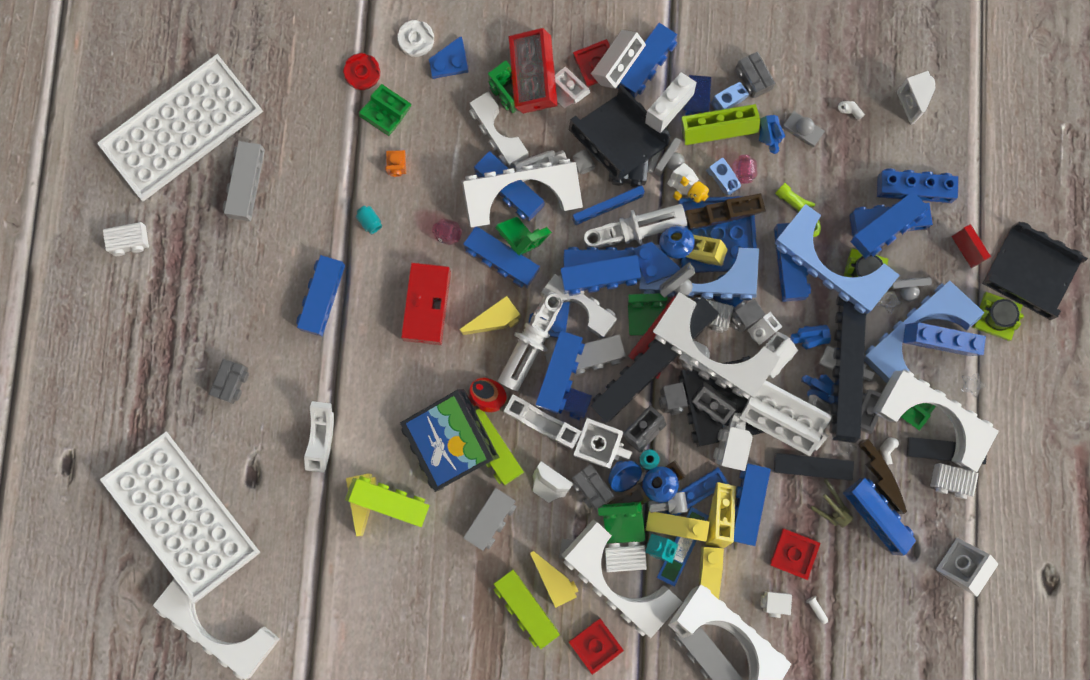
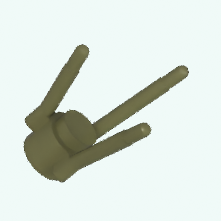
[811,479,853,528]

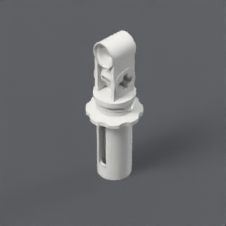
[584,204,687,249]
[498,292,563,391]

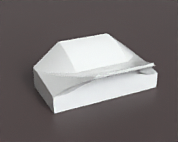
[555,67,590,108]
[532,462,573,503]

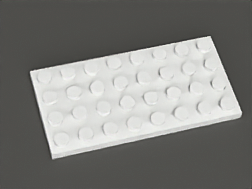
[97,54,263,201]
[100,431,260,604]

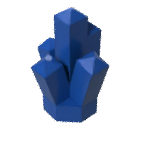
[759,115,785,154]
[790,325,831,350]
[801,374,835,404]

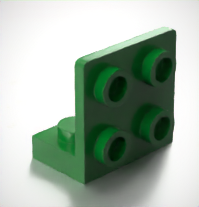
[488,60,515,113]
[495,217,552,255]
[627,293,668,336]
[598,502,645,544]

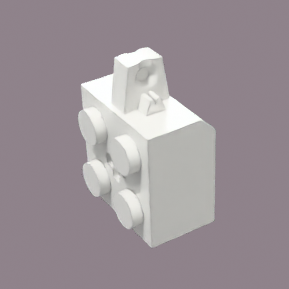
[713,413,753,471]
[573,418,632,470]

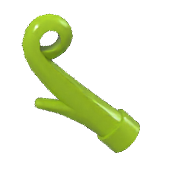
[775,183,821,237]

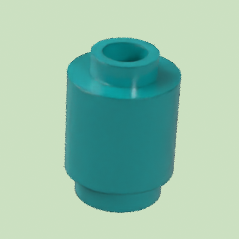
[356,206,383,235]
[639,450,660,470]

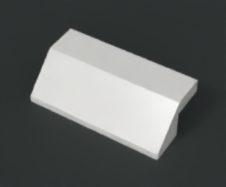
[739,381,832,456]

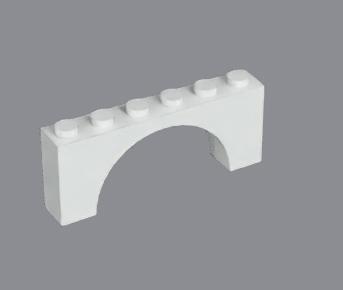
[461,159,583,227]
[653,292,781,399]
[872,369,999,472]
[562,519,683,638]
[153,578,280,680]
[668,585,791,680]

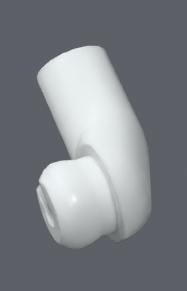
[838,101,865,121]
[879,437,899,465]

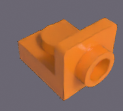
[385,150,406,177]

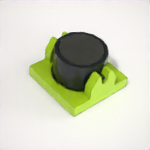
[844,248,889,278]
[973,292,1024,341]

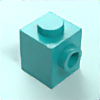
[645,534,678,563]

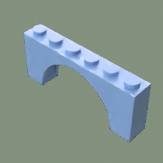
[775,204,900,314]
[639,244,759,301]
[864,281,984,383]

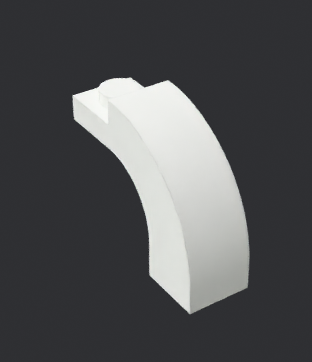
[304,401,334,473]

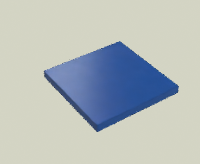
[678,196,757,273]

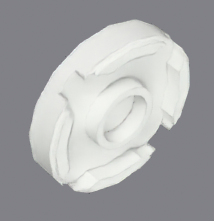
[397,20,434,57]

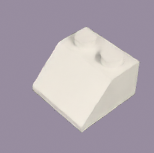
[897,71,936,125]
[936,538,998,597]

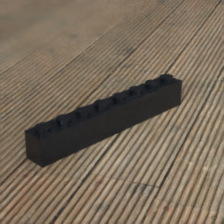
[829,295,866,443]
[591,297,720,423]

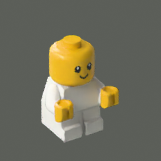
[667,163,709,203]

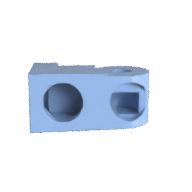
[711,82,749,111]
[706,158,741,196]

